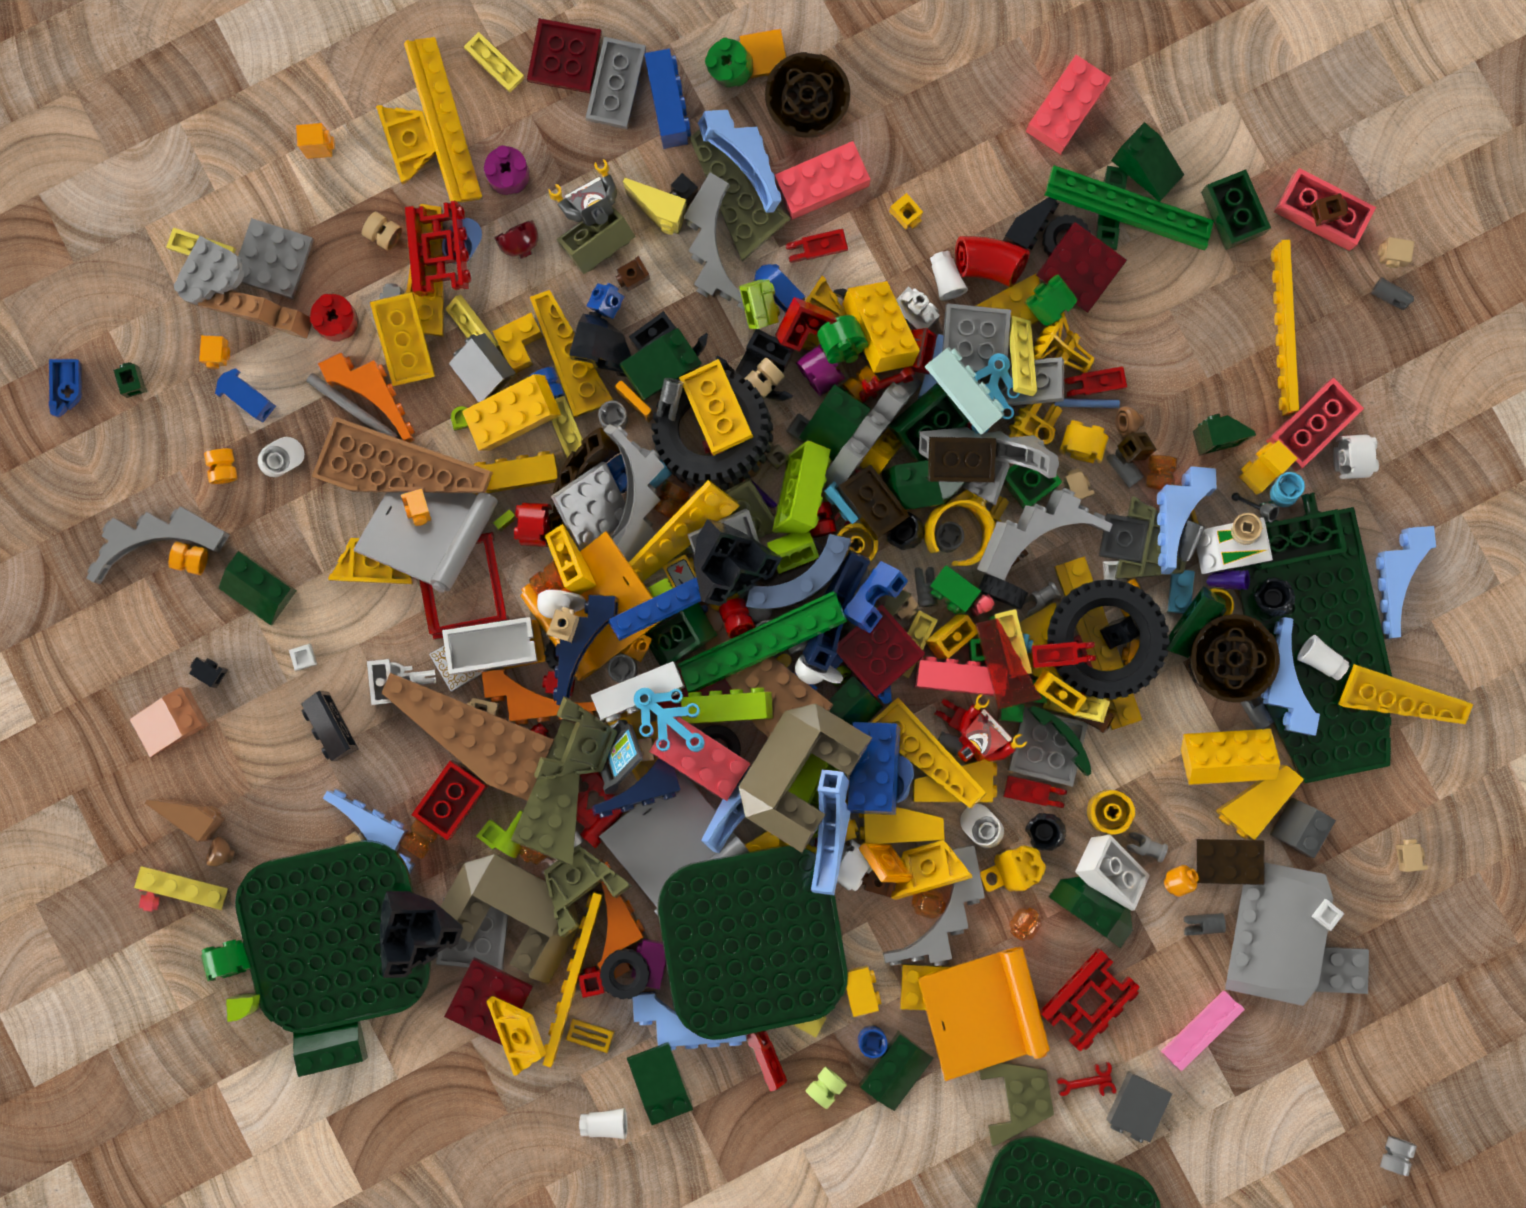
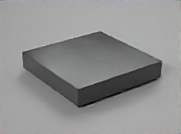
[1099,513,1149,564]

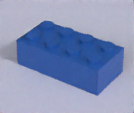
[644,48,691,149]
[848,722,901,815]

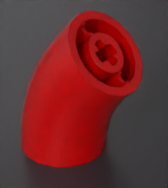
[955,236,1030,287]

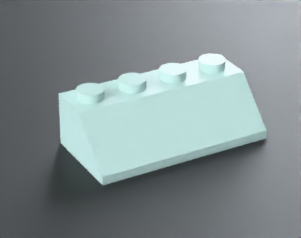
[925,347,1004,434]

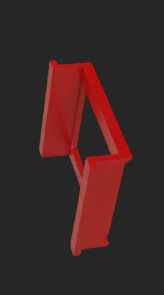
[419,532,510,640]

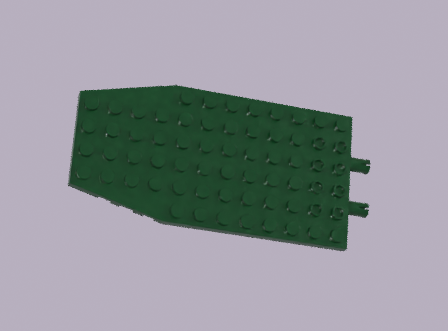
[1233,492,1392,783]

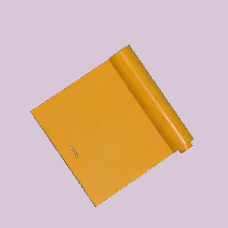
[520,531,662,681]
[918,947,1050,1081]

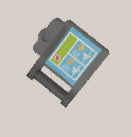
[601,720,643,794]

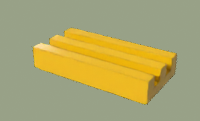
[566,1018,615,1053]

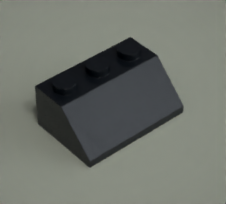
[301,690,359,761]

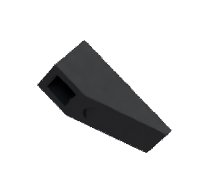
[1003,197,1060,250]

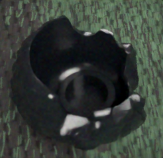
[886,512,925,550]
[1254,577,1295,617]
[1025,813,1067,851]

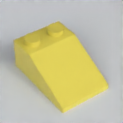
[623,178,687,235]

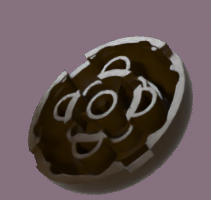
[765,52,850,138]
[1190,614,1280,703]

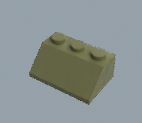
[557,206,636,274]

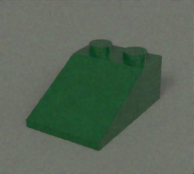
[1111,122,1184,202]
[619,328,702,401]
[799,384,871,461]
[645,603,717,666]
[627,1042,693,1126]

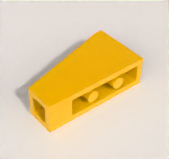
[913,759,997,802]
[1216,765,1304,840]
[859,807,945,844]

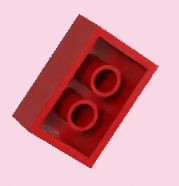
[411,760,489,840]

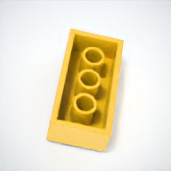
[842,281,920,373]
[462,374,561,451]
[1181,729,1280,785]

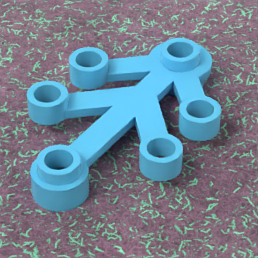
[972,353,1020,433]
[634,688,705,752]

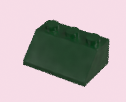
[1193,413,1256,456]
[219,551,297,626]
[1167,586,1227,658]
[828,676,883,726]
[293,1021,368,1077]
[859,1030,934,1111]

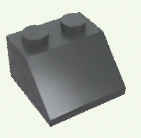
[1270,797,1336,858]

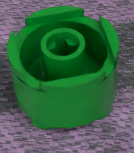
[705,38,753,88]
[1025,275,1077,326]
[817,315,869,364]
[201,939,251,982]

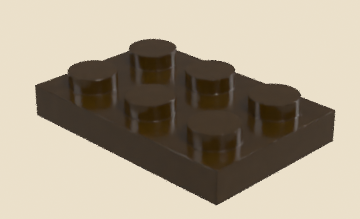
[928,437,996,483]
[836,464,910,541]
[1197,839,1265,885]

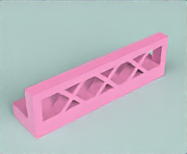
[1161,990,1245,1071]

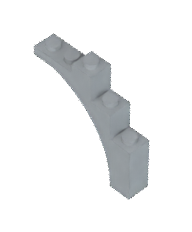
[684,172,745,310]
[825,375,923,486]
[603,424,665,562]
[919,427,1059,478]
[977,488,1113,580]
[86,506,230,584]
[883,845,985,966]

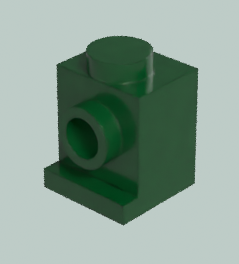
[113,362,148,398]

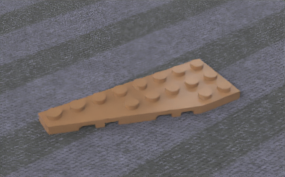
[312,417,493,493]
[698,601,833,738]
[382,673,553,801]

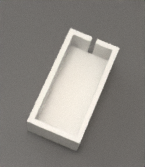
[442,617,538,675]
[591,661,685,723]

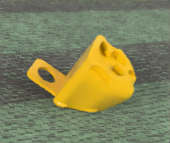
[980,845,1046,892]

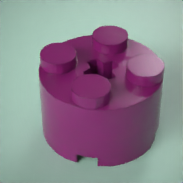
[484,145,529,195]
[796,344,845,396]

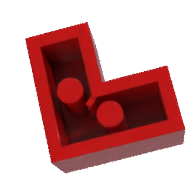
[775,297,837,352]

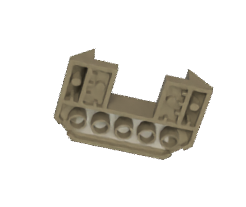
[739,703,872,853]
[440,854,580,984]

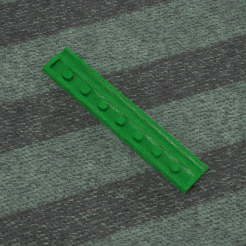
[1044,165,1214,251]
[678,591,847,693]

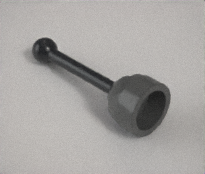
[1232,493,1279,522]

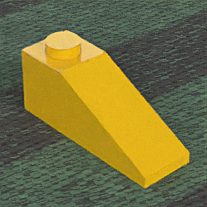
[545,524,596,595]

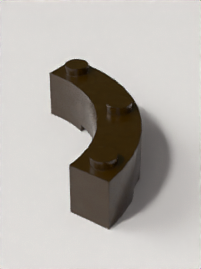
[549,427,621,532]

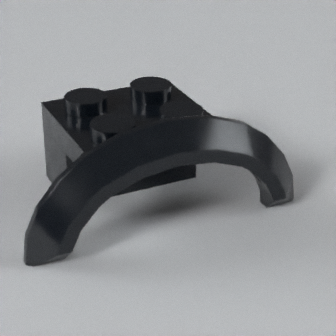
[629,311,708,357]
[716,329,794,401]

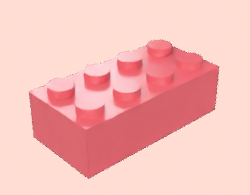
[1025,55,1111,155]
[775,141,871,220]
[1274,168,1376,251]
[1266,377,1364,471]
[914,656,1008,697]
[649,717,751,801]

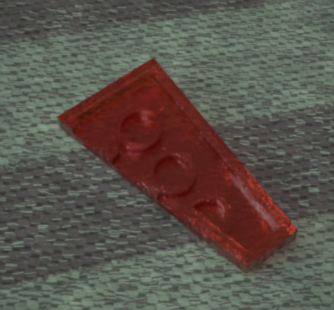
[976,618,1042,710]

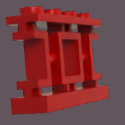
[405,200,471,296]
[1040,948,1140,1052]

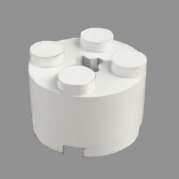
[1333,434,1379,479]
[837,839,873,891]

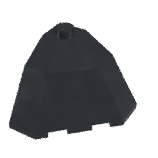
[569,312,631,378]
[694,519,782,606]
[380,891,463,978]

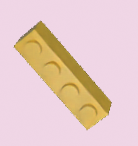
[473,451,559,495]

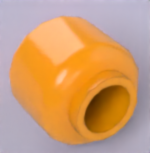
[1164,865,1199,897]

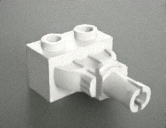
[896,286,940,330]
[367,659,436,705]

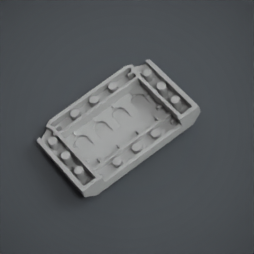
[1225,863,1333,1006]

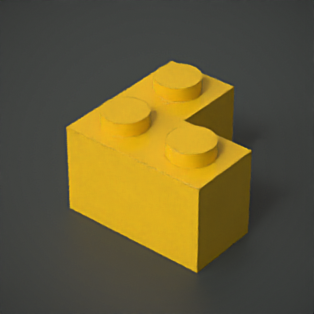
[492,313,543,373]
[1239,440,1298,495]

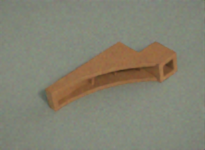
[197,290,312,339]

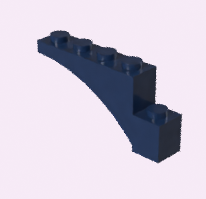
[803,550,871,672]
[553,595,619,706]
[592,758,681,818]

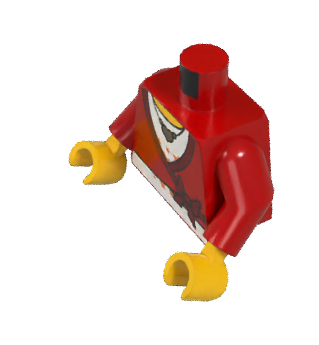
[958,694,1027,762]

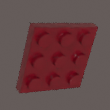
[527,18,602,93]
[1036,222,1127,313]
[836,605,926,697]
[444,957,533,1046]

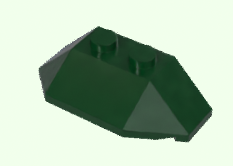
[882,460,966,510]
[1048,876,1133,948]

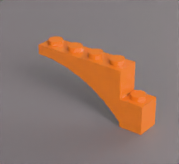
[318,353,415,443]
[482,669,597,725]
[597,859,645,979]

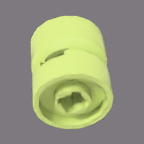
[806,1066,847,1109]

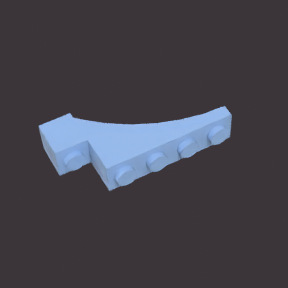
[698,110,781,213]
[1157,467,1217,575]
[1376,526,1436,639]
[1261,617,1320,736]
[701,767,750,853]
[811,769,851,895]
[323,789,415,874]
[633,991,746,1050]

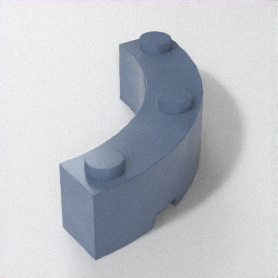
[746,534,851,609]

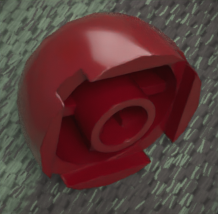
[494,220,539,259]

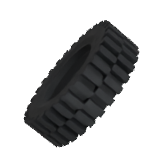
[651,370,773,490]
[1047,579,1169,700]

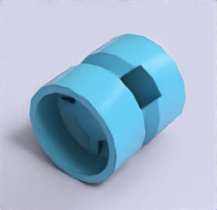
[1270,472,1305,508]

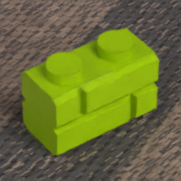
[739,279,780,329]

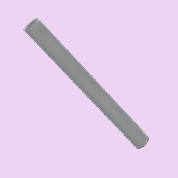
[306,373,399,438]

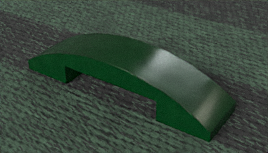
[1096,165,1128,250]
[1028,706,1091,776]

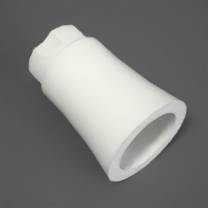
[930,251,968,301]
[1297,635,1349,680]
[579,1108,628,1139]

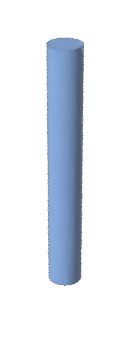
[1054,398,1120,408]

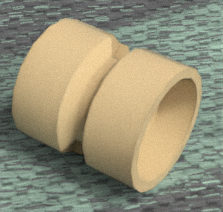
[362,211,403,251]
[744,357,785,399]
[1231,513,1262,545]

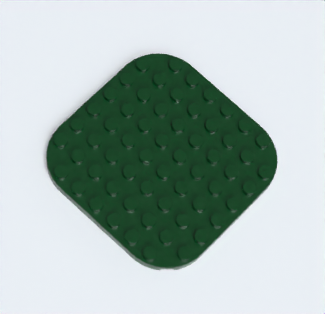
[235,840,431,1033]
[657,845,848,1040]
[976,1136,1161,1208]

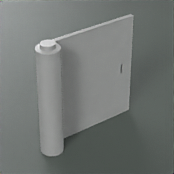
[353,492,498,593]
[599,771,749,916]

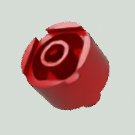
[310,294,358,342]
[514,503,552,547]

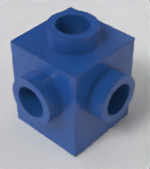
[586,283,625,319]

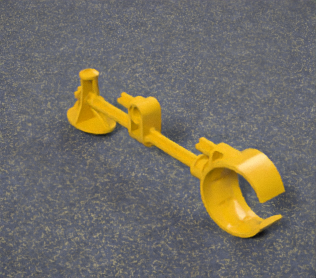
[924,312,1094,567]

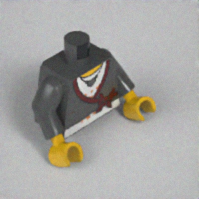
[549,159,617,226]

